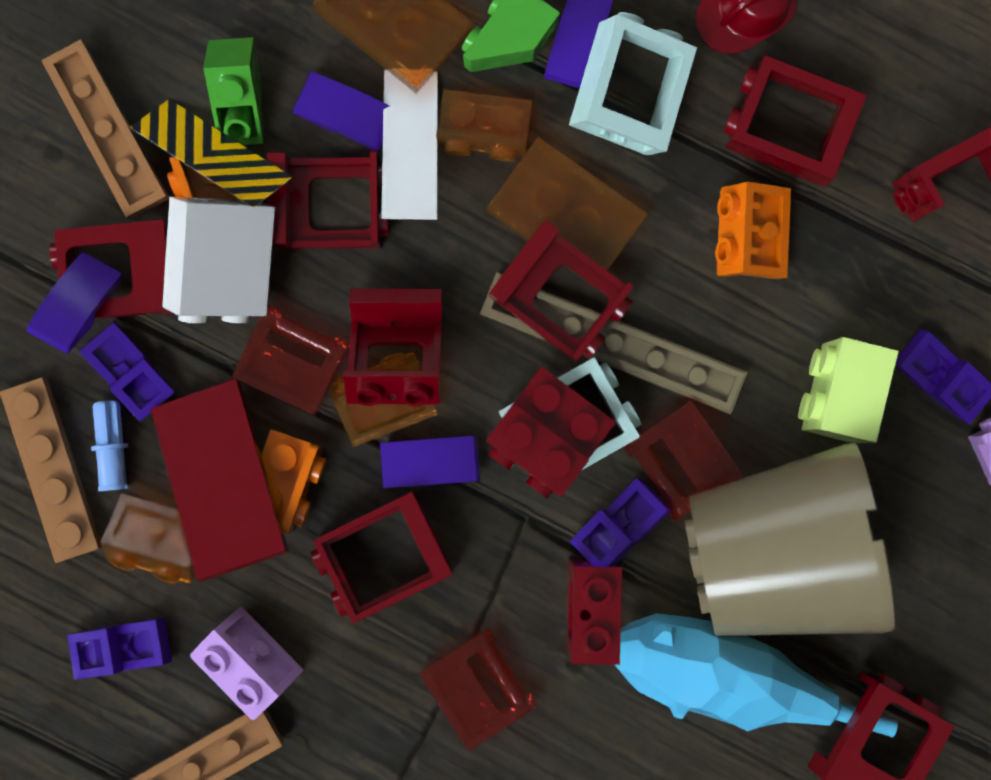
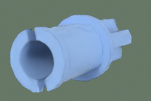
[91,400,129,491]

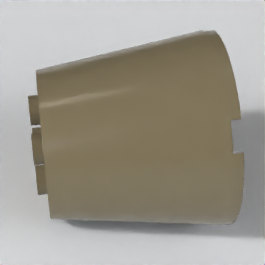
[685,443,895,636]

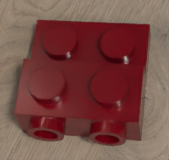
[486,366,616,499]

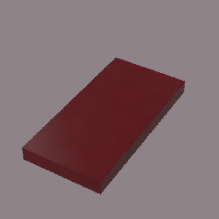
[150,379,289,582]

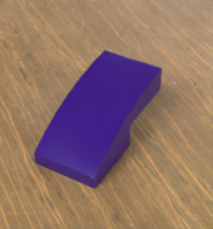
[544,0,613,88]
[292,71,390,151]
[27,252,122,354]
[79,320,175,421]
[895,329,991,425]
[380,436,480,488]
[570,478,673,567]
[67,617,172,680]

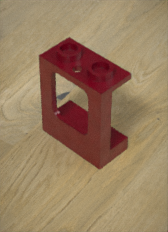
[891,127,991,222]
[267,151,389,250]
[49,219,177,320]
[489,219,634,363]
[343,288,443,407]
[566,558,622,665]
[807,672,955,780]

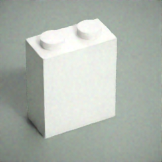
[162,197,275,323]

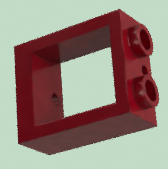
[723,55,867,187]
[311,491,454,624]

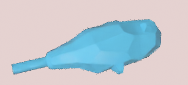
[615,613,898,737]

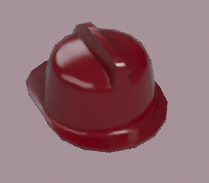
[696,0,797,54]

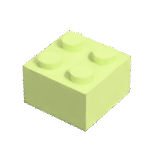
[798,337,898,443]

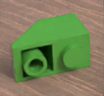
[462,0,560,72]
[203,37,264,145]

